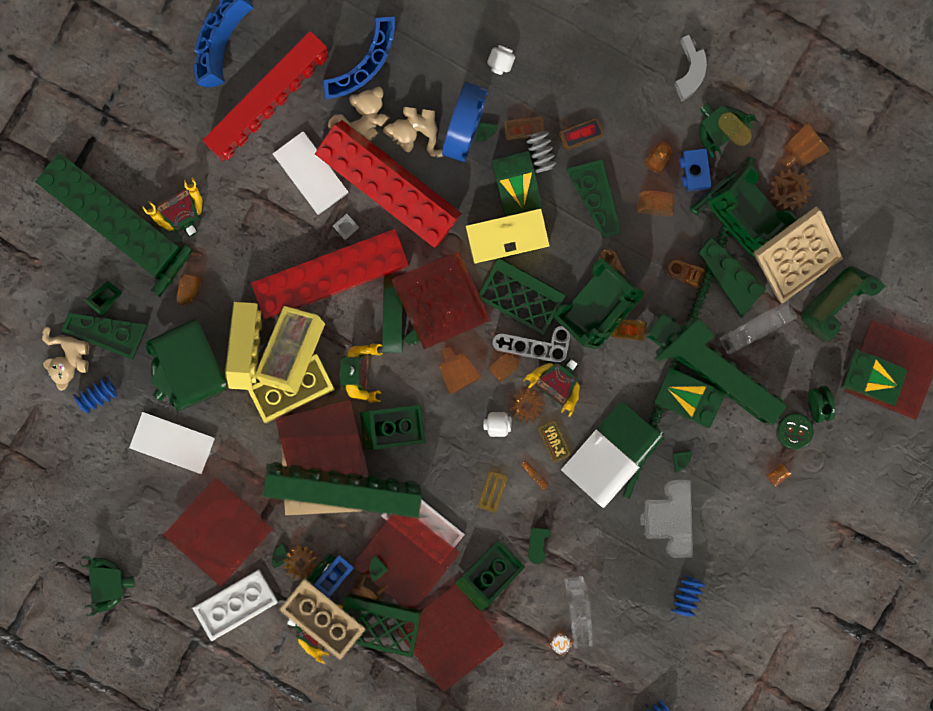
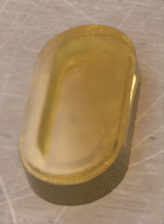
[718,112,752,146]

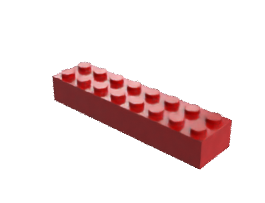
[202,31,329,162]
[315,120,462,248]
[251,229,409,321]

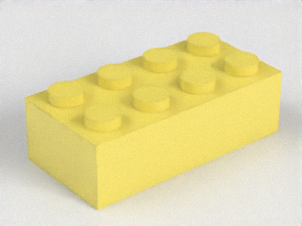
[226,302,263,390]
[248,354,335,424]

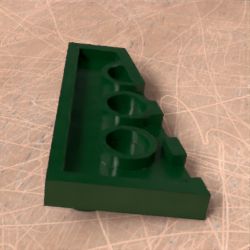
[566,159,622,238]
[697,238,767,317]
[61,313,148,360]

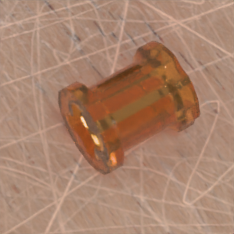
[766,463,792,488]

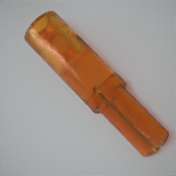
[521,461,549,491]

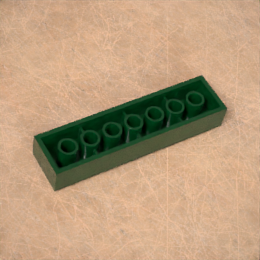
[35,152,180,279]
[644,314,787,425]
[263,462,422,518]

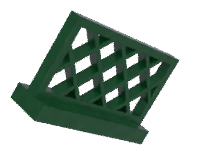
[477,258,566,335]
[344,593,423,658]

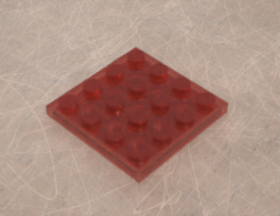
[392,252,491,350]
[844,320,933,420]
[275,400,369,477]
[163,477,273,587]
[353,515,461,609]
[396,585,504,692]

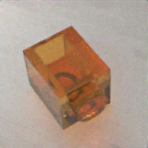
[488,353,519,383]

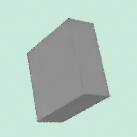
[333,214,360,241]

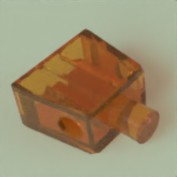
[781,122,830,168]
[637,190,675,217]
[439,347,482,395]

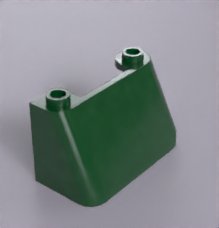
[709,164,799,257]
[553,258,645,349]
[801,266,886,343]
[146,319,227,412]

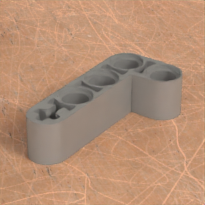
[493,326,570,363]

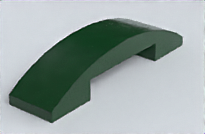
[383,276,403,353]

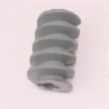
[526,131,556,173]

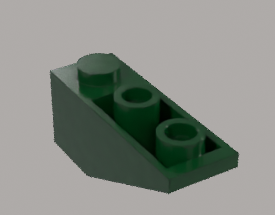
[653,318,715,361]

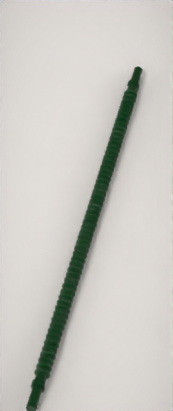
[623,157,756,499]

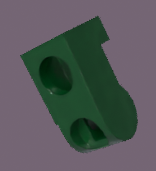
[528,528,551,564]

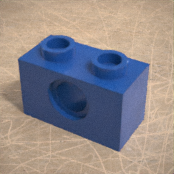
[679,149,711,192]
[314,555,355,598]

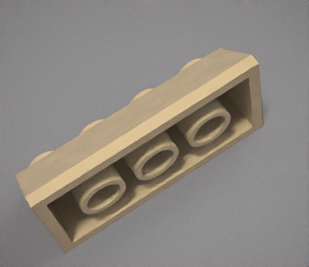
[280,579,365,660]

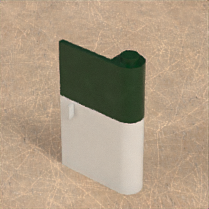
[561,400,665,508]

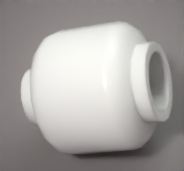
[487,45,515,75]
[484,412,512,437]

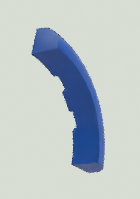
[194,0,254,87]
[322,17,395,99]

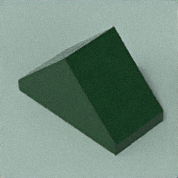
[85,281,122,316]

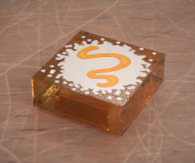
[548,630,574,658]

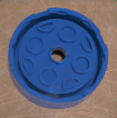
[442,82,488,162]

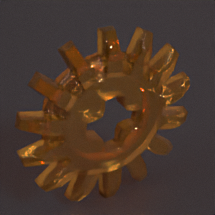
[510,389,544,424]
[283,546,317,580]

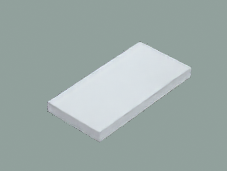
[273,132,349,215]
[129,412,215,474]
[381,500,465,564]
[192,569,278,641]

